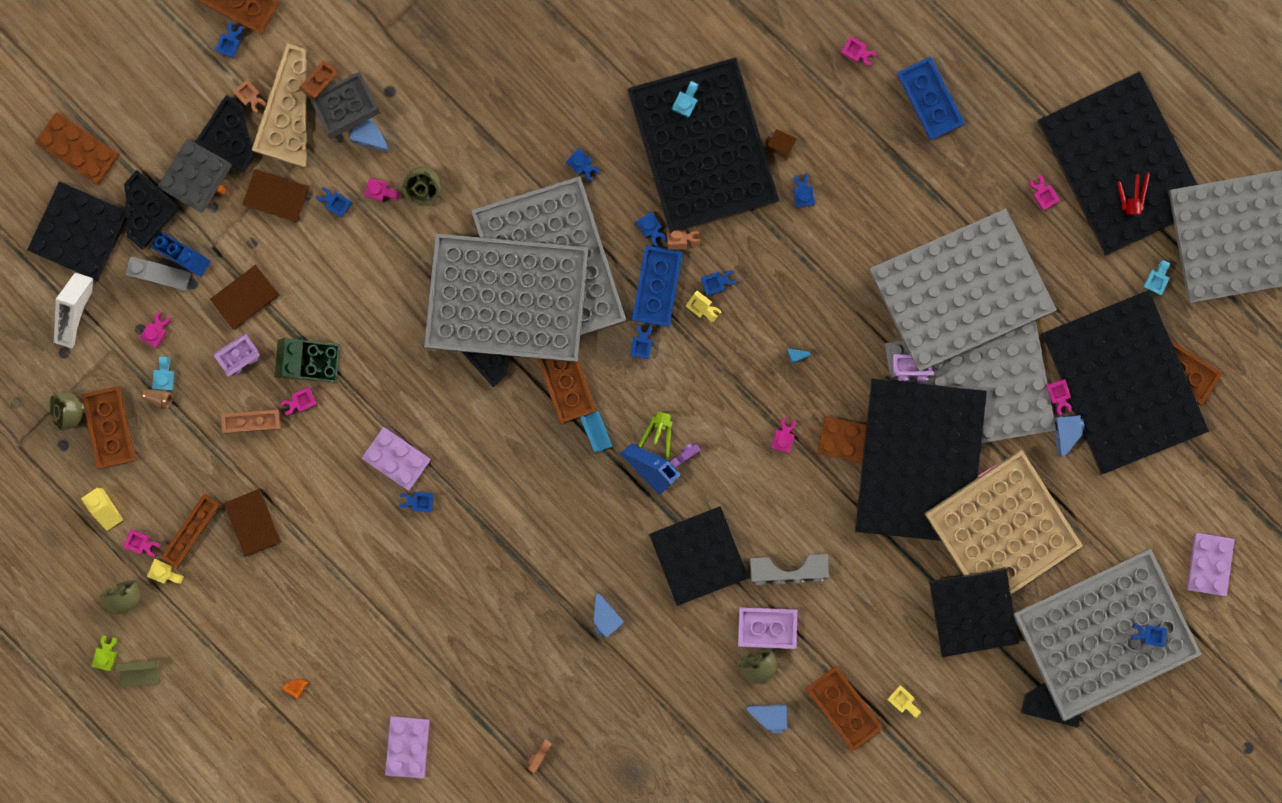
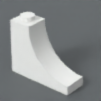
[54,273,93,348]

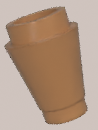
[142,389,173,409]

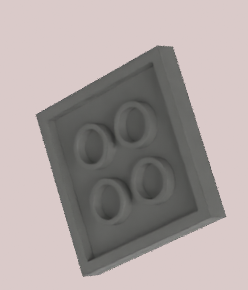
[309,71,381,139]
[157,139,232,213]

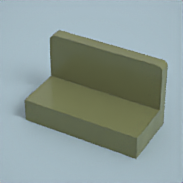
[116,660,160,686]

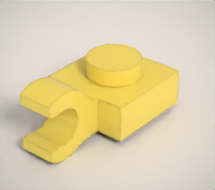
[685,291,722,322]
[147,559,184,584]
[887,685,921,718]

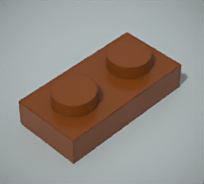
[299,60,338,100]

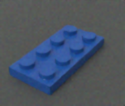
[896,56,965,141]
[632,245,683,327]

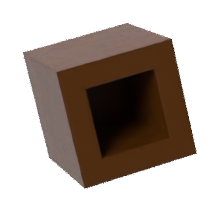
[766,129,797,159]

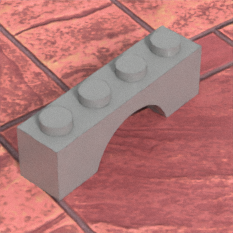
[749,554,829,585]

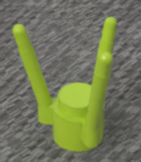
[638,412,673,461]

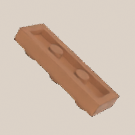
[221,409,281,434]

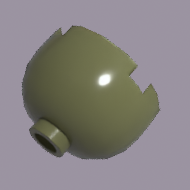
[402,167,442,206]
[49,392,85,431]
[99,580,140,616]
[738,648,777,685]

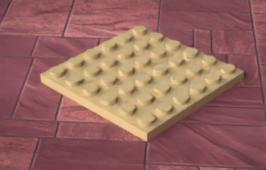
[925,450,1082,594]

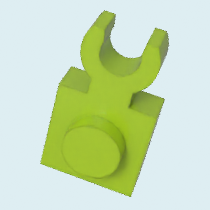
[91,635,117,671]

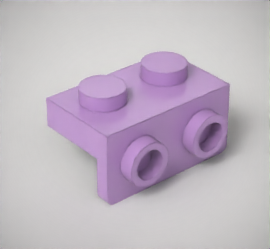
[213,333,260,377]
[892,354,934,382]

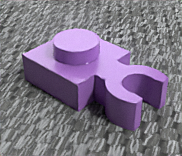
[670,443,701,468]

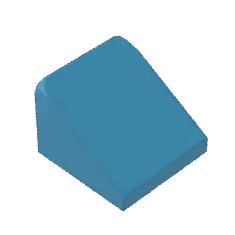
[786,349,810,364]

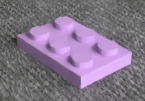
[362,427,431,491]
[1186,533,1235,596]
[738,607,798,649]
[385,716,430,779]

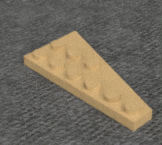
[252,43,307,168]

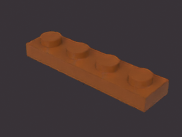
[161,494,221,569]

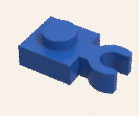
[215,23,243,59]
[566,148,600,182]
[793,173,815,208]
[316,187,352,218]
[636,212,666,247]
[701,270,737,297]
[630,324,652,360]
[399,492,434,512]
[1130,625,1167,648]

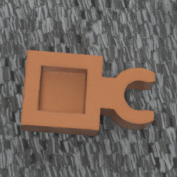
[233,79,267,114]
[666,230,700,250]
[528,739,552,773]

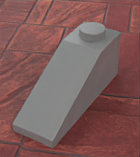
[126,257,191,291]

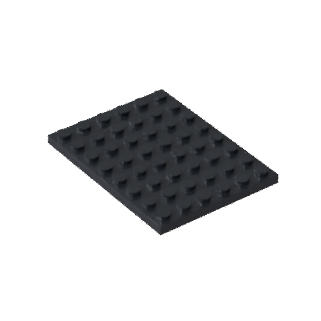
[627,57,780,233]
[1037,71,1198,256]
[1042,290,1209,475]
[855,378,987,541]

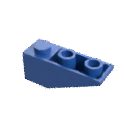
[151,231,211,277]
[620,443,681,495]

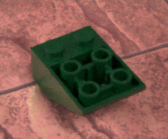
[274,338,340,383]

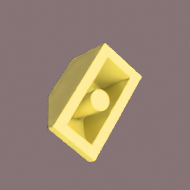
[81,488,124,531]

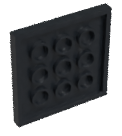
[27,181,127,281]
[649,506,749,606]
[929,568,1019,657]

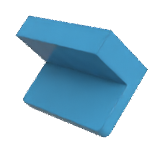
[580,411,613,454]

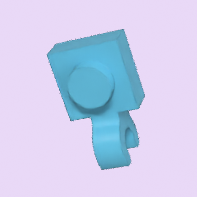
[672,81,698,118]
[1143,260,1170,296]
[152,357,174,391]

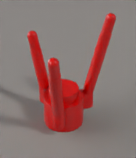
[1117,173,1150,215]

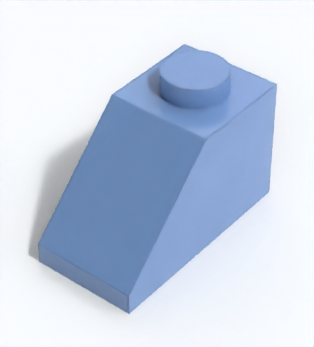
[350,118,389,152]
[1054,416,1084,457]
[594,593,624,638]
[746,705,787,733]

